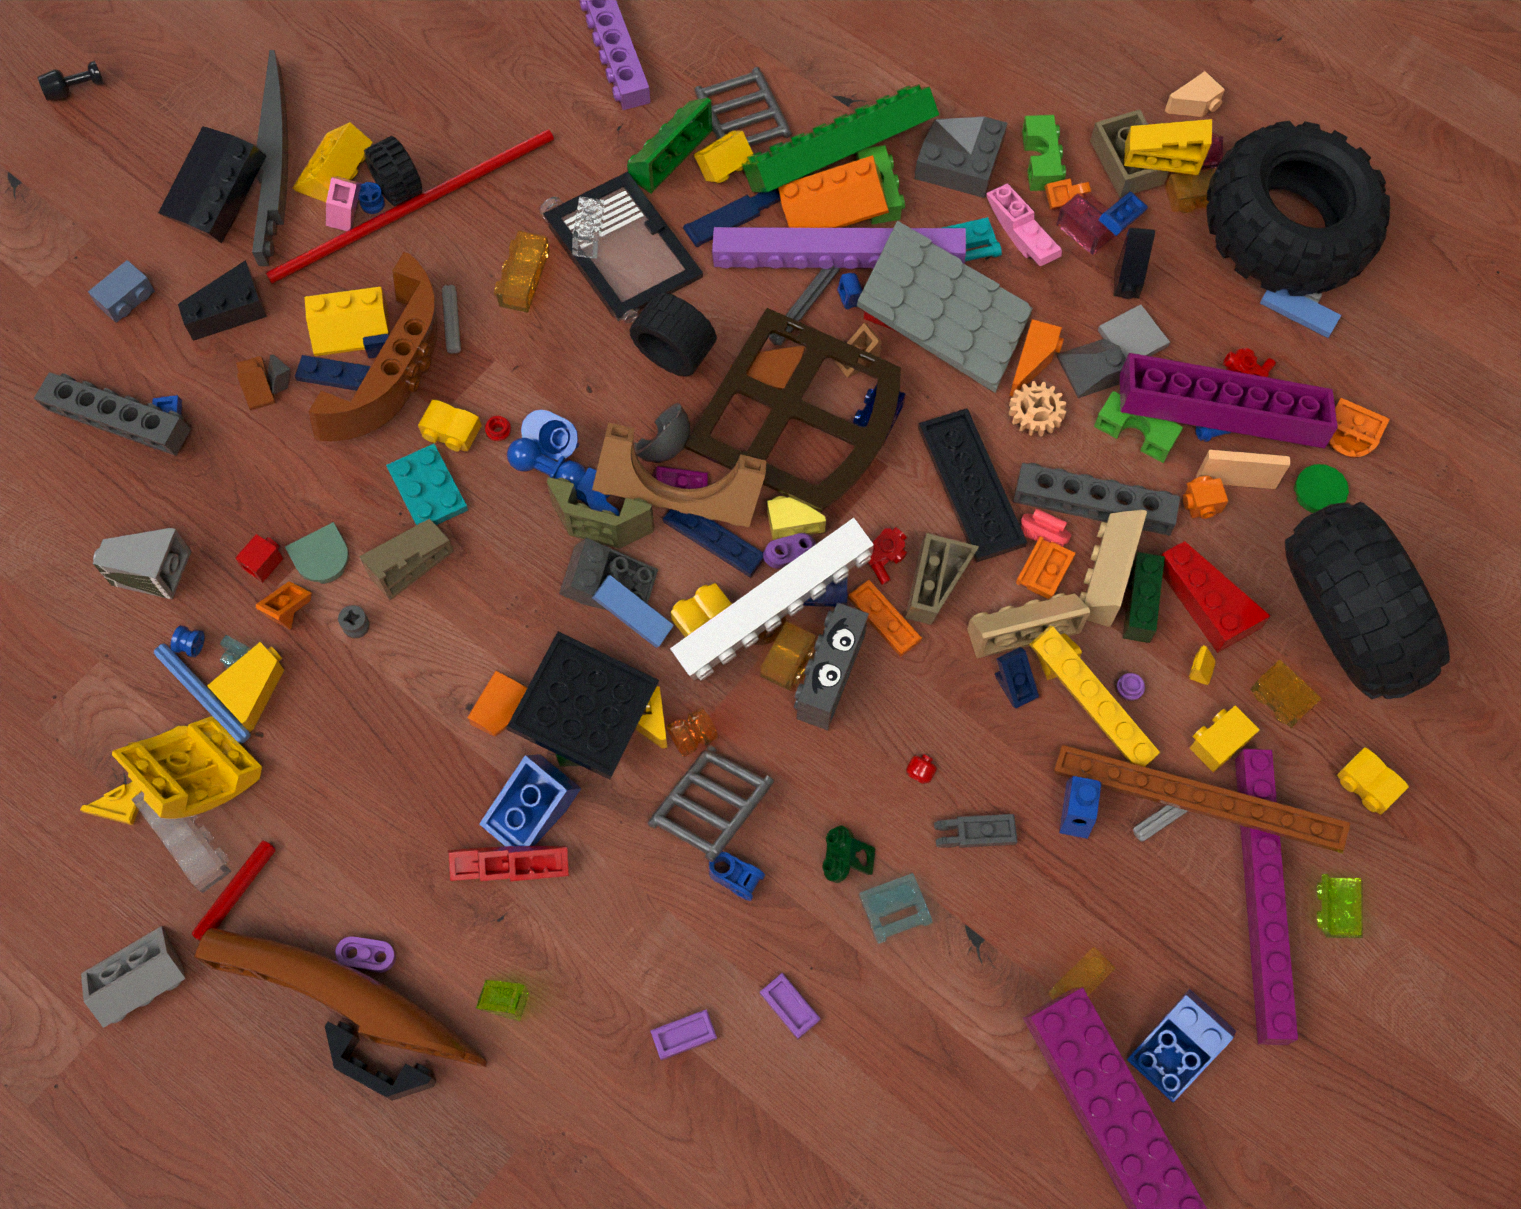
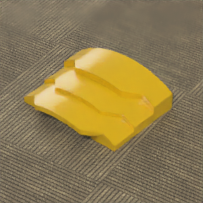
[112,716,262,819]

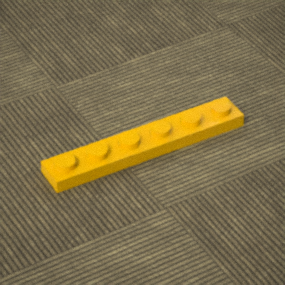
[1029,626,1160,767]

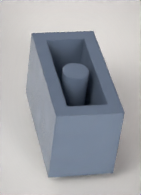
[88,260,155,323]

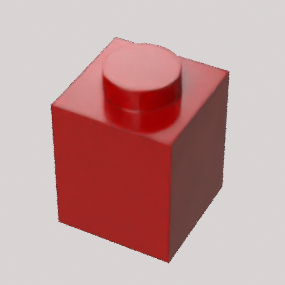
[235,534,283,583]

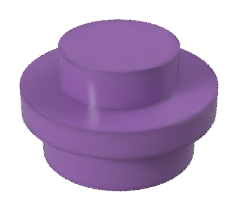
[1117,673,1145,701]

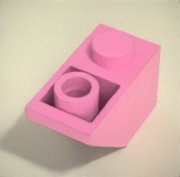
[326,176,362,231]

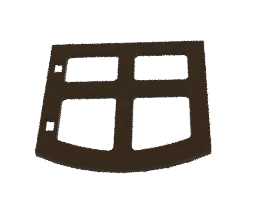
[684,308,901,512]

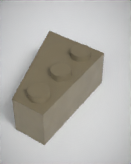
[359,519,454,601]
[905,533,979,625]

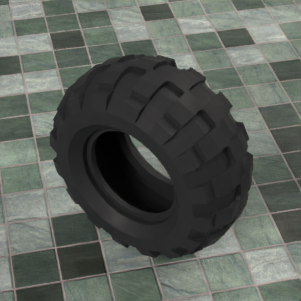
[1206,121,1390,296]
[1285,502,1450,699]

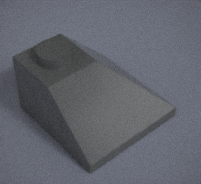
[1057,339,1126,398]

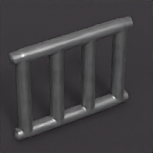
[694,67,792,146]
[647,745,774,862]

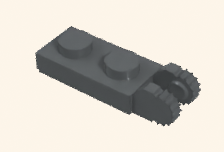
[934,814,1017,848]

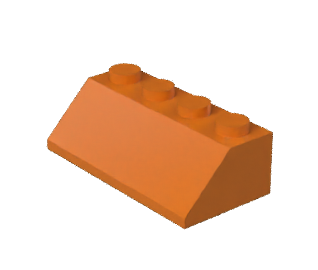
[778,155,889,228]

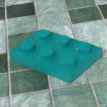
[386,444,468,525]

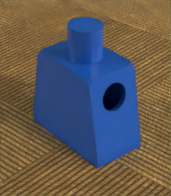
[1059,776,1101,839]

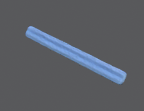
[154,644,251,744]

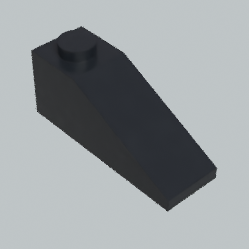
[1114,228,1155,299]

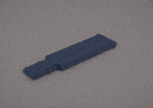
[683,188,781,247]

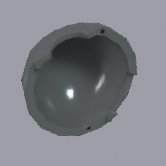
[634,403,690,463]

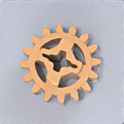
[1009,381,1066,436]

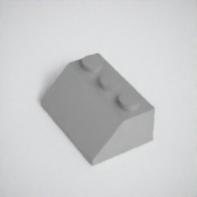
[81,926,186,1028]

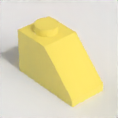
[767,496,826,540]

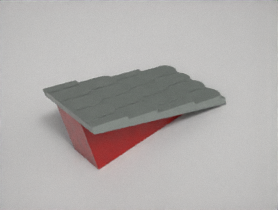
[857,221,1033,393]

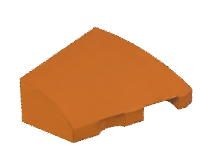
[467,671,527,737]

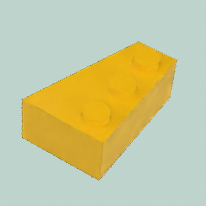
[1124,119,1212,175]

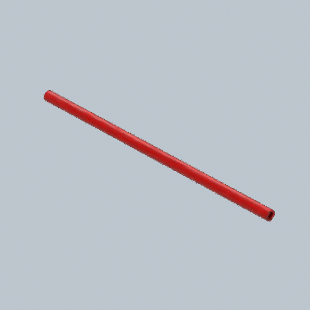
[266,129,554,284]

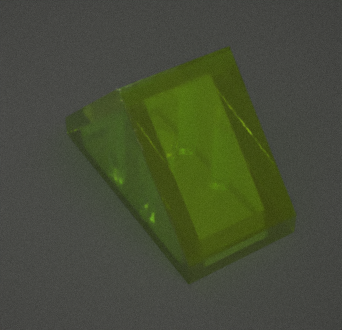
[476,980,530,1022]

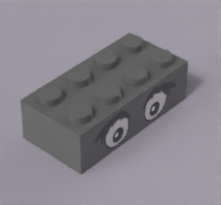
[794,602,869,731]

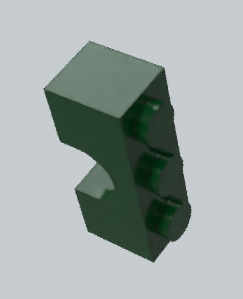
[1123,552,1165,643]

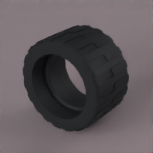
[629,293,717,376]

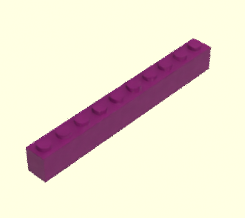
[1235,749,1298,1045]

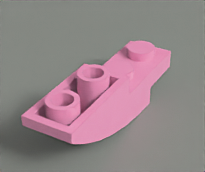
[987,183,1062,266]

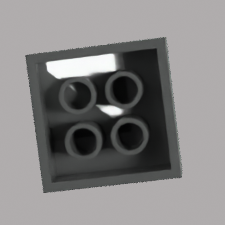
[914,117,1008,198]

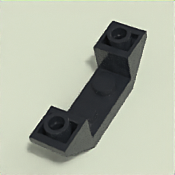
[325,1021,436,1101]

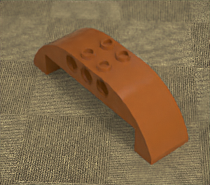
[308,252,437,441]

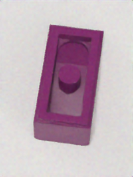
[652,466,708,489]

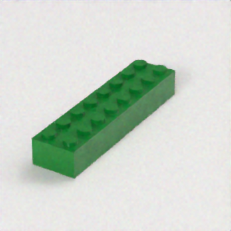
[742,84,939,192]

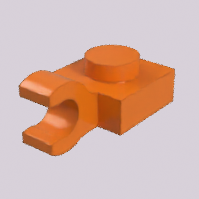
[1045,179,1091,210]

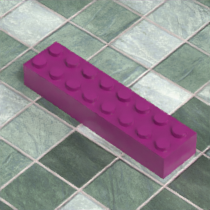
[1119,353,1338,448]
[1022,987,1207,1209]

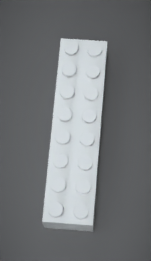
[670,518,874,681]

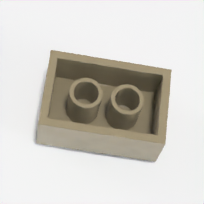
[1090,109,1169,198]

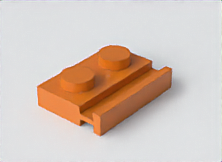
[1016,536,1075,600]

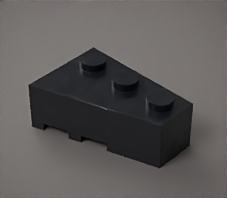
[178,260,267,341]

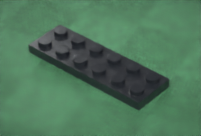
[918,408,1027,563]

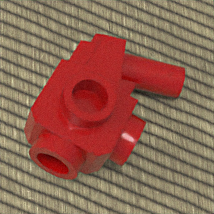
[1223,348,1276,377]
[866,527,908,585]

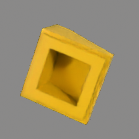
[1189,645,1215,685]

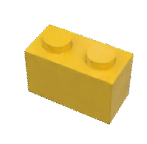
[693,131,753,183]
[1190,705,1260,773]

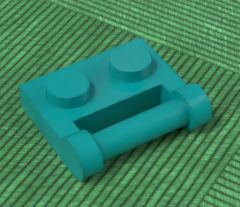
[942,217,1002,262]

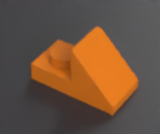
[256,581,312,630]

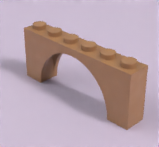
[592,422,766,527]

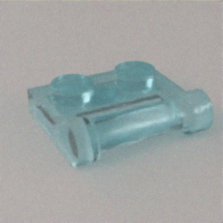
[859,873,932,944]

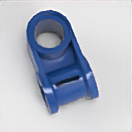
[709,852,765,901]

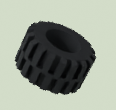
[364,136,422,206]

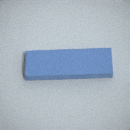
[1260,289,1341,338]
[592,575,674,648]

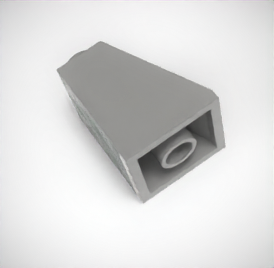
[93,528,191,599]

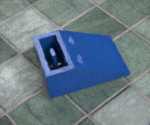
[1127,989,1236,1103]

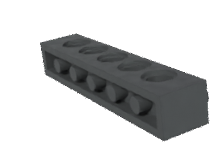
[34,372,191,456]
[1013,463,1180,536]

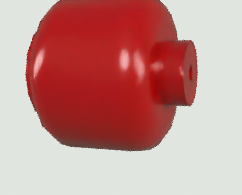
[906,754,937,784]

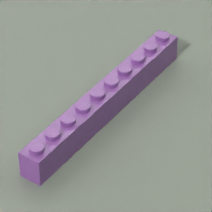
[712,227,966,269]

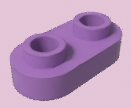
[763,533,816,569]
[335,937,396,973]

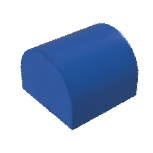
[837,273,863,309]

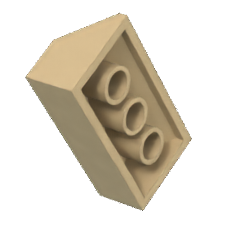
[1079,510,1147,627]
[967,593,1090,658]

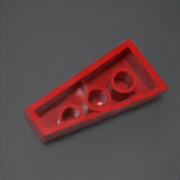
[1161,541,1270,653]

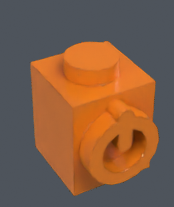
[1183,476,1228,519]

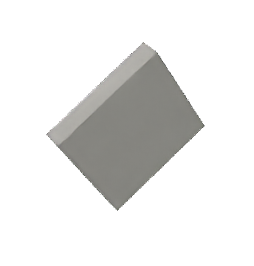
[1098,304,1170,359]

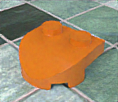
[1328,398,1390,458]

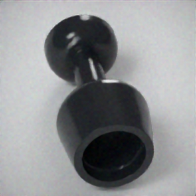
[37,61,104,101]

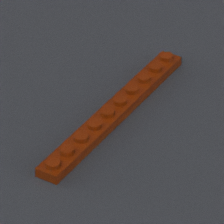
[1054,745,1351,854]

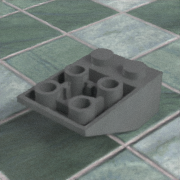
[559,538,658,610]

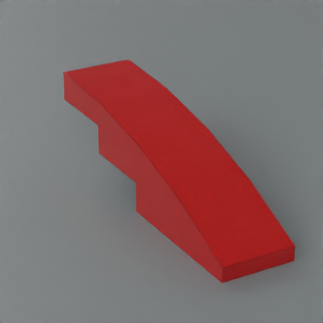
[448,846,569,881]

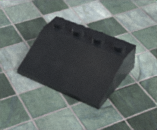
[158,126,266,243]

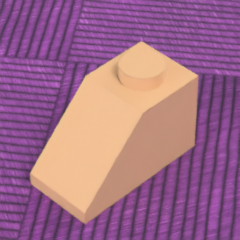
[1165,72,1225,117]

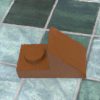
[236,356,275,410]

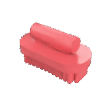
[1021,509,1071,547]

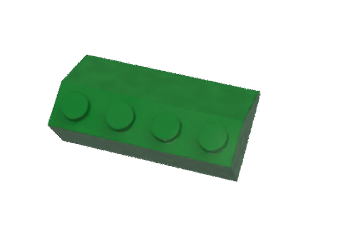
[627,98,712,194]

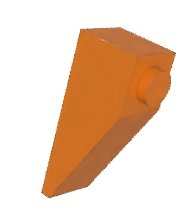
[1009,319,1064,397]

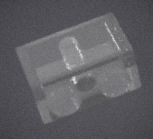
[572,197,604,259]

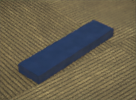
[663,509,764,578]

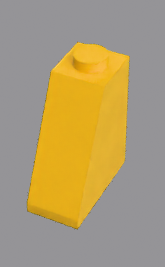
[207,642,284,732]

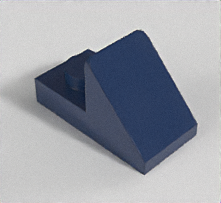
[995,647,1039,709]

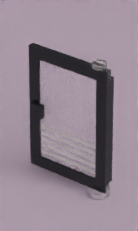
[539,171,703,323]

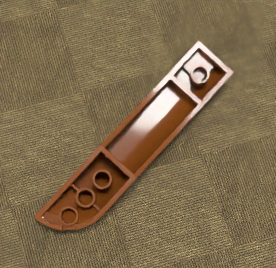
[194,928,487,1067]

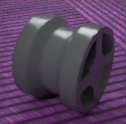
[338,605,370,639]

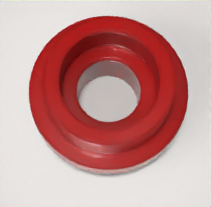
[485,416,511,441]

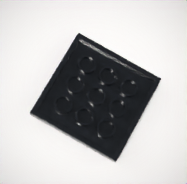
[506,631,659,780]

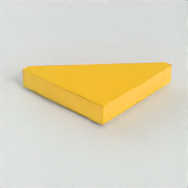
[80,781,144,825]

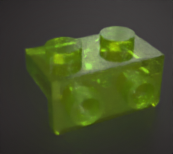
[1317,874,1363,938]

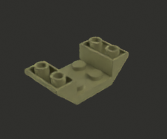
[547,477,655,549]

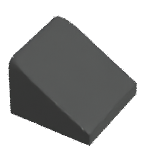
[268,354,290,394]

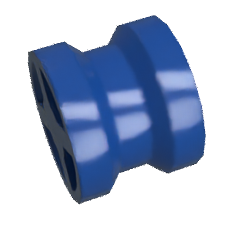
[358,182,385,214]
[171,625,205,657]

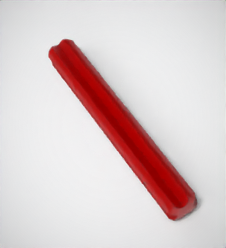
[192,840,276,941]

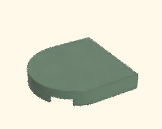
[285,522,350,584]

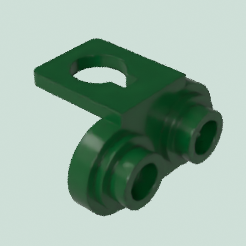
[822,825,875,883]

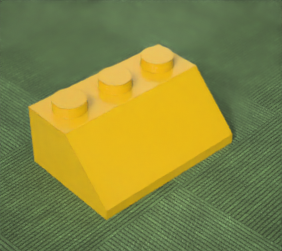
[292,122,372,202]
[304,287,390,356]

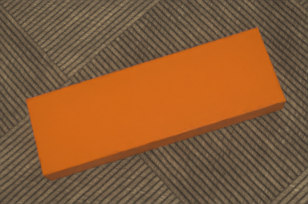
[848,579,922,657]

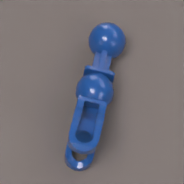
[507,438,620,516]

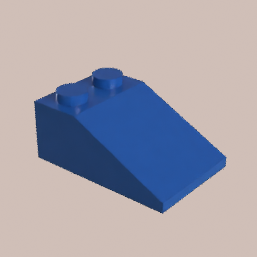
[479,754,582,847]

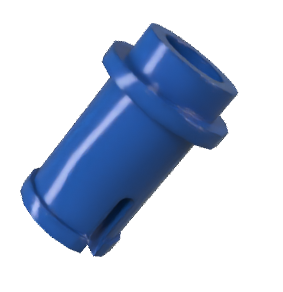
[1196,426,1231,442]

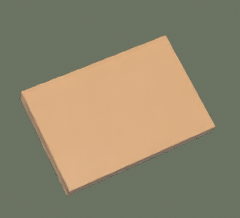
[1196,450,1290,489]

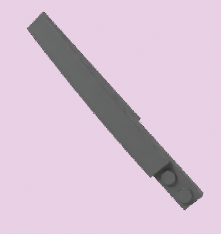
[252,50,288,266]

